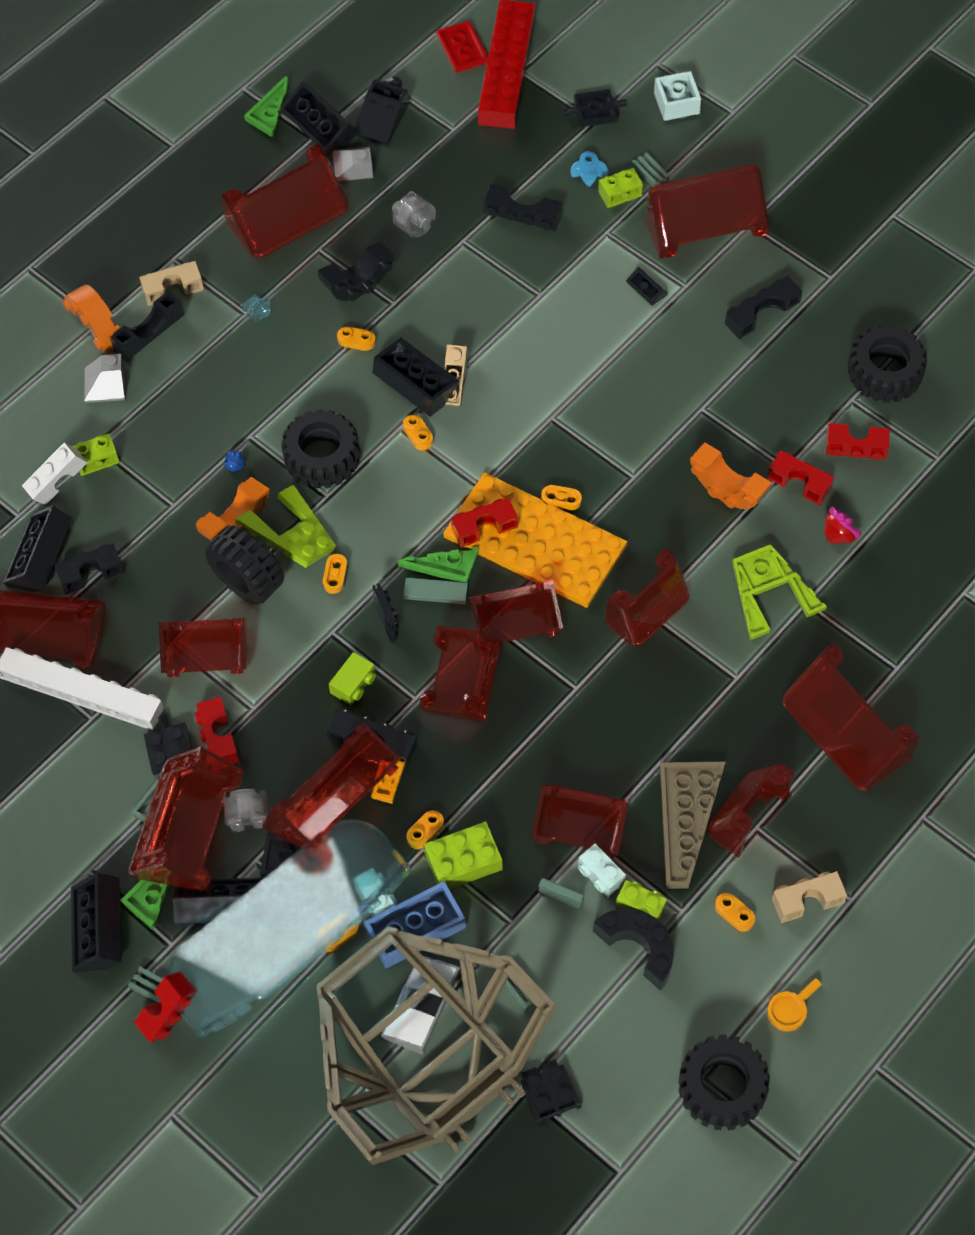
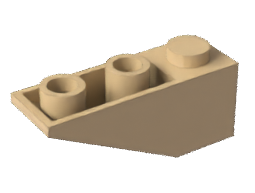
[444,345,469,406]

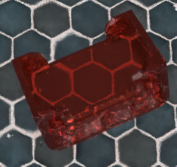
[605,548,690,646]
[468,580,564,650]
[158,618,247,677]
[419,626,500,721]
[707,764,795,858]
[531,784,630,858]

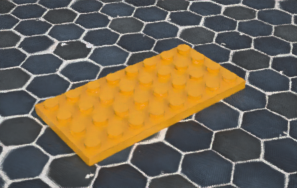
[443,472,627,608]

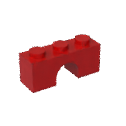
[825,423,890,460]
[767,450,835,506]
[451,497,518,548]
[194,697,239,769]
[134,971,197,1043]

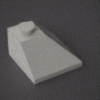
[333,146,373,182]
[85,354,125,403]

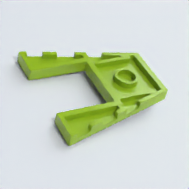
[234,485,336,568]
[732,544,827,640]

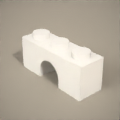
[22,443,88,505]

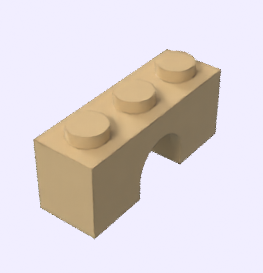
[139,261,204,306]
[772,872,847,923]

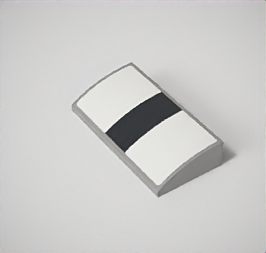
[381,956,460,1055]

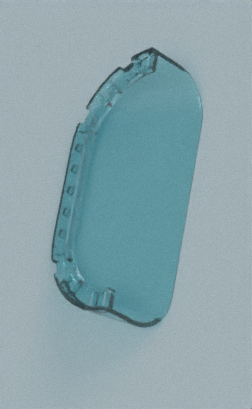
[167,820,411,1037]

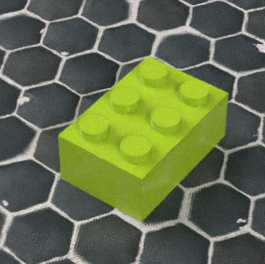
[424,822,502,890]

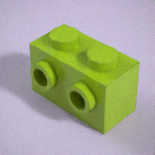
[598,168,643,208]
[72,433,120,476]
[329,652,376,706]
[615,880,667,921]

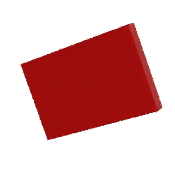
[436,21,488,73]

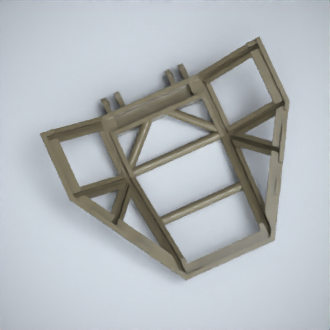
[316,926,557,1165]

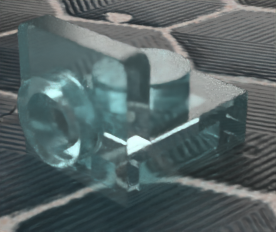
[241,294,272,323]

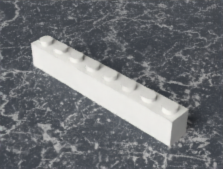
[0,647,164,731]

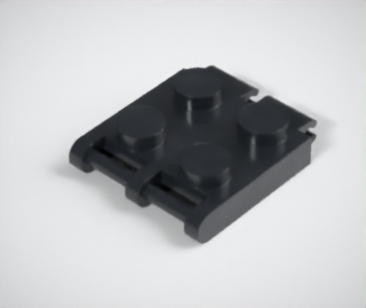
[372,583,399,643]
[520,1059,581,1126]

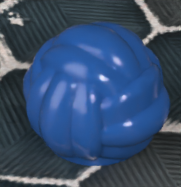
[224,450,245,472]

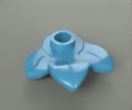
[571,151,608,187]

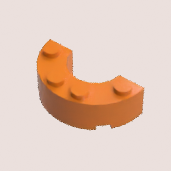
[62,284,120,355]
[690,442,772,509]
[196,477,270,541]

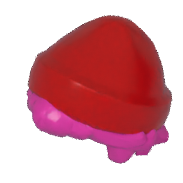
[824,507,861,544]

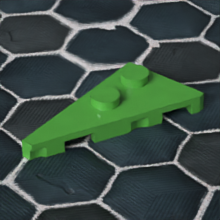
[244,76,290,137]
[398,547,479,583]
[121,845,181,930]

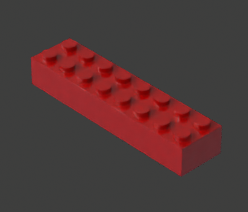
[478,0,535,129]

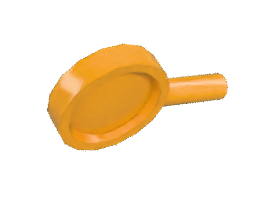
[767,978,822,1032]

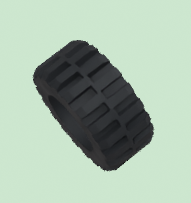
[848,325,927,403]
[281,409,360,489]
[205,525,284,605]
[678,1035,770,1131]

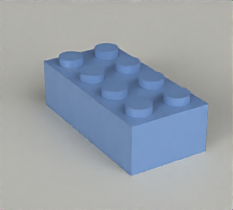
[364,881,466,969]

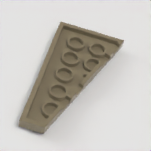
[660,762,726,889]

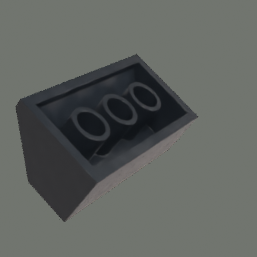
[279,81,359,153]
[372,337,459,417]
[3,506,72,592]
[71,872,122,973]
[173,877,267,925]

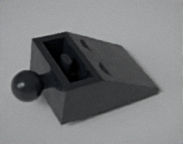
[355,76,409,146]

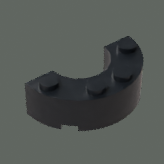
[318,241,394,301]
[593,909,673,991]

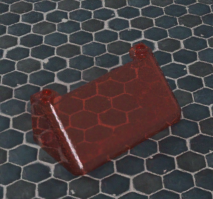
[221,143,348,258]
[646,164,769,259]
[0,590,106,669]
[783,643,920,791]
[262,722,401,851]
[128,746,243,891]

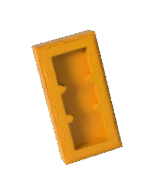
[371,757,405,804]

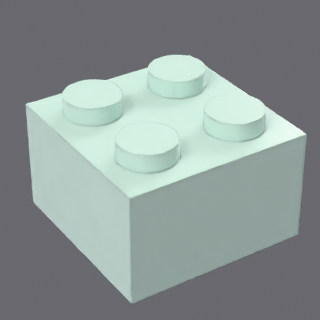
[654,71,701,121]

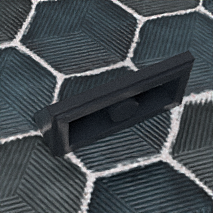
[626,267,668,306]

